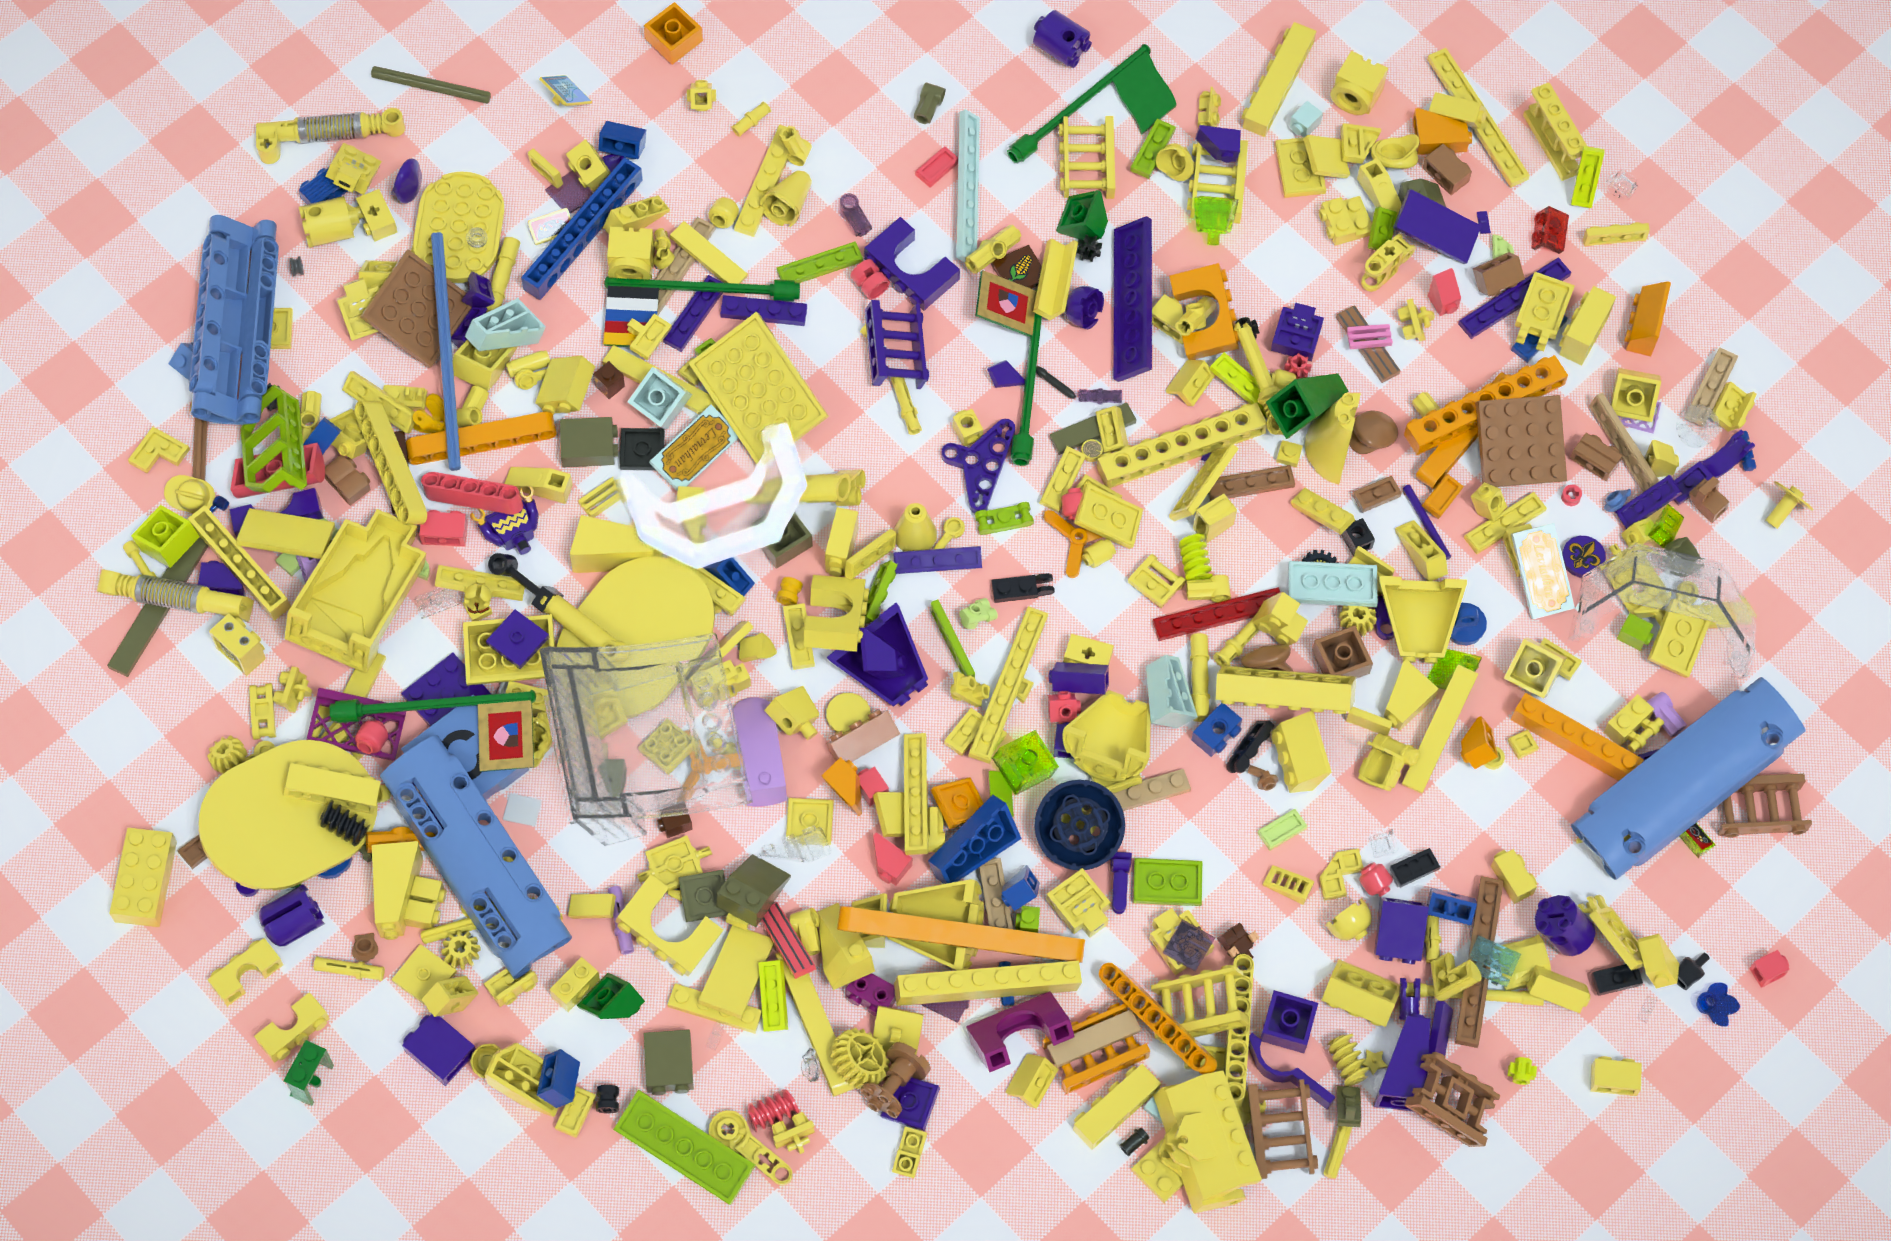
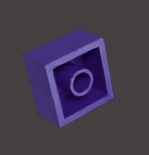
[1260,990,1318,1054]

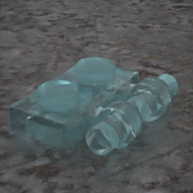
[1467,935,1521,987]

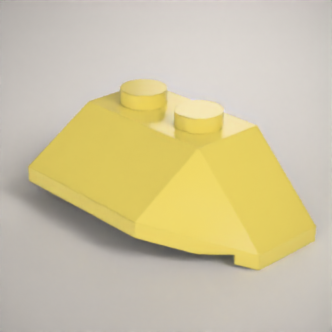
[485,1043,559,1117]

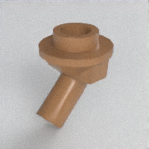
[1248,765,1279,791]

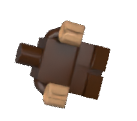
[1217,922,1260,959]

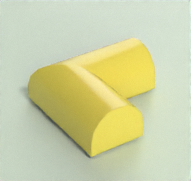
[1430,952,1481,1001]

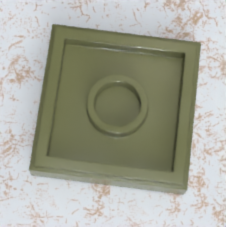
[678,870,728,923]

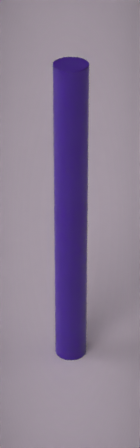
[1403,484,1452,560]

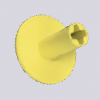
[1765,481,1814,529]

